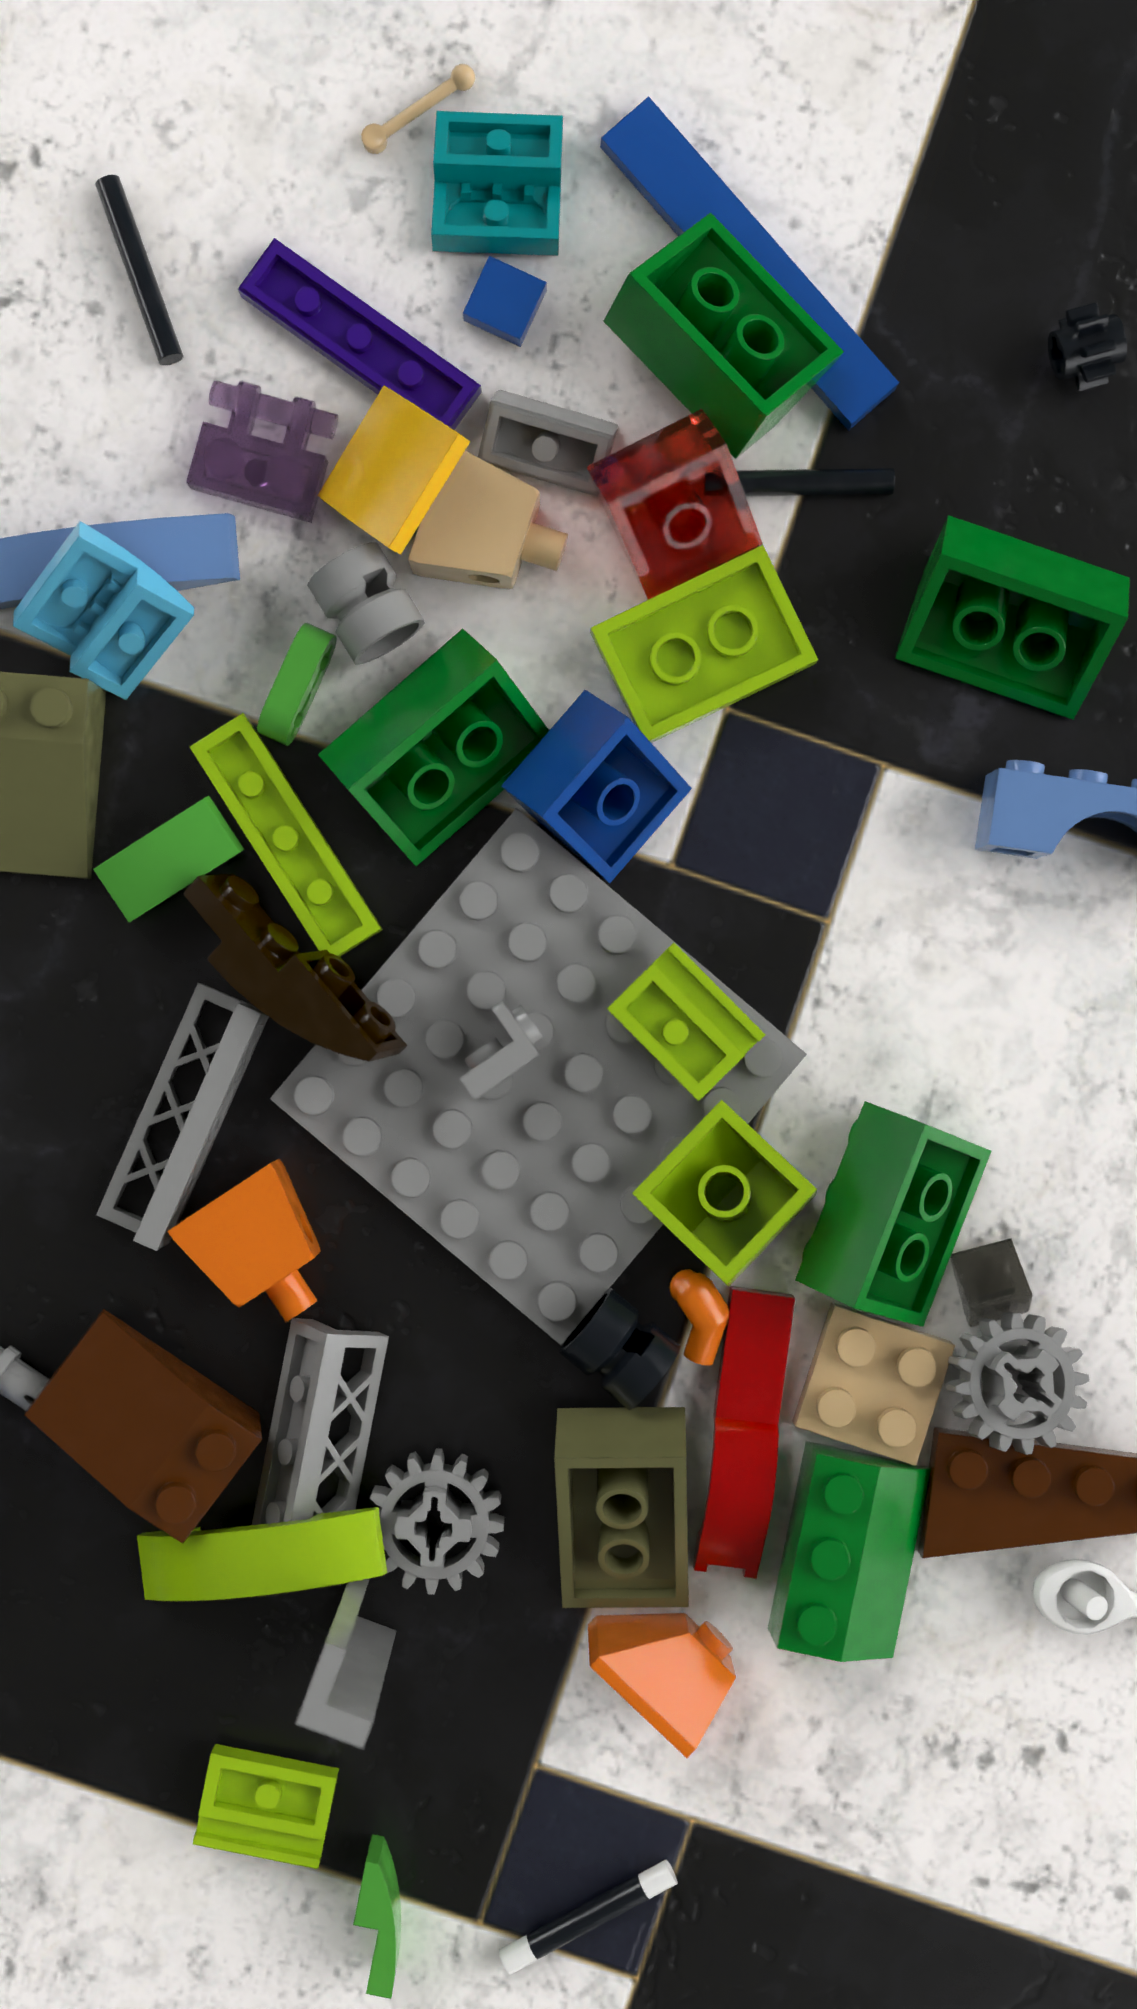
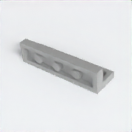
[96,983,269,1251]
[252,1318,389,1585]
[296,1578,397,1749]

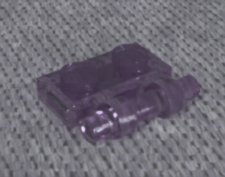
[186,380,338,523]

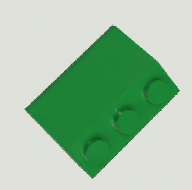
[603,213,844,459]
[895,515,1130,720]
[318,628,549,866]
[795,1101,992,1327]
[768,1441,931,1662]

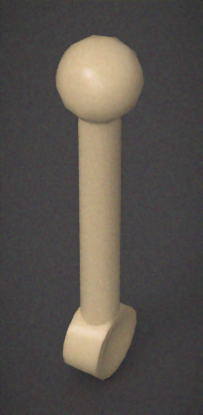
[361,64,475,154]

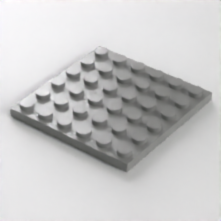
[270,808,807,1345]

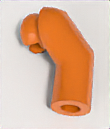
[669,1269,729,1366]

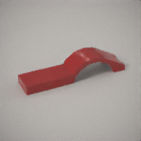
[693,1286,795,1579]

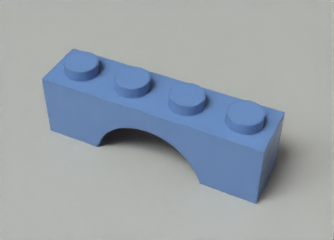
[975,760,1137,859]

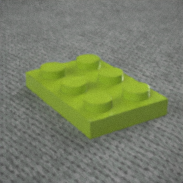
[590,545,818,743]

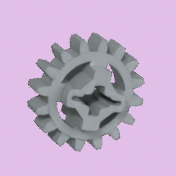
[946,1312,1089,1455]
[370,1448,505,1595]

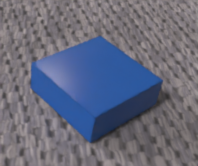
[463,256,547,347]

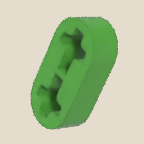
[257,623,337,746]

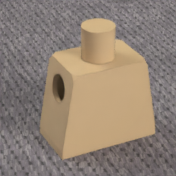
[408,451,568,589]

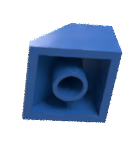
[501,690,692,884]

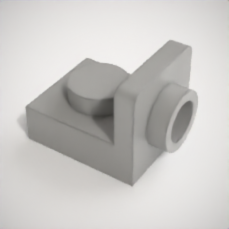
[459,1001,543,1100]

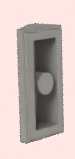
[478,390,618,497]

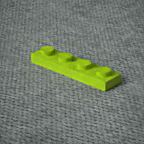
[190,713,383,957]

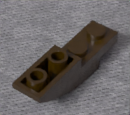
[183,874,408,1062]

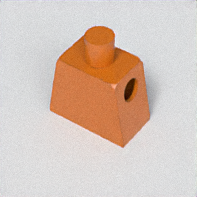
[168,1158,321,1322]

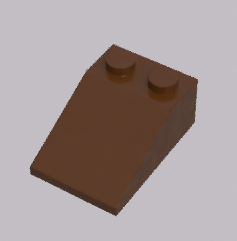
[25,1309,262,1543]

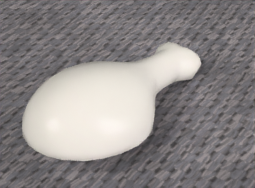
[1032,1559,1137,1635]

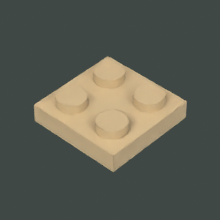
[792,1302,955,1466]

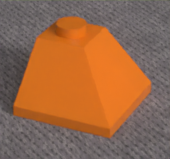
[588,1613,736,1758]

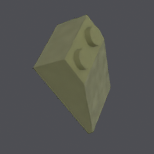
[0,672,106,879]
[554,1407,689,1608]

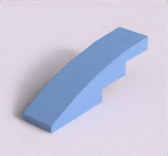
[0,513,240,609]

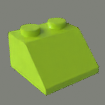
[632,1099,817,1287]

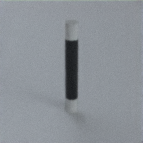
[499,1859,678,1975]

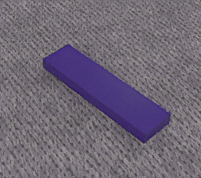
[237,238,482,430]

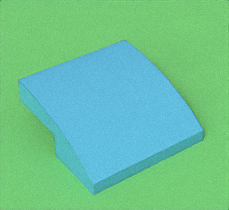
[13,521,194,700]

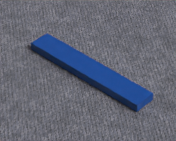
[600,96,899,431]

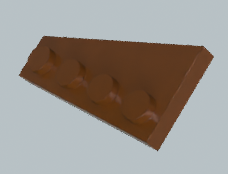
[918,1427,1137,1558]

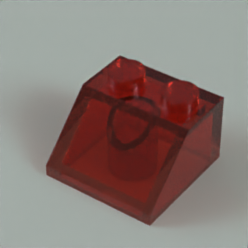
[586,409,763,600]

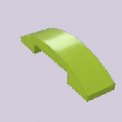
[137,1507,387,1601]

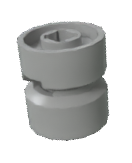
[307,542,425,665]

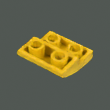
[317,385,470,555]

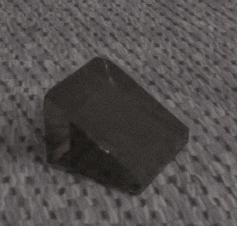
[950,1238,1033,1327]

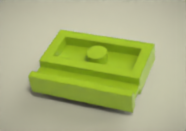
[607,943,765,1101]
[193,1744,339,1869]

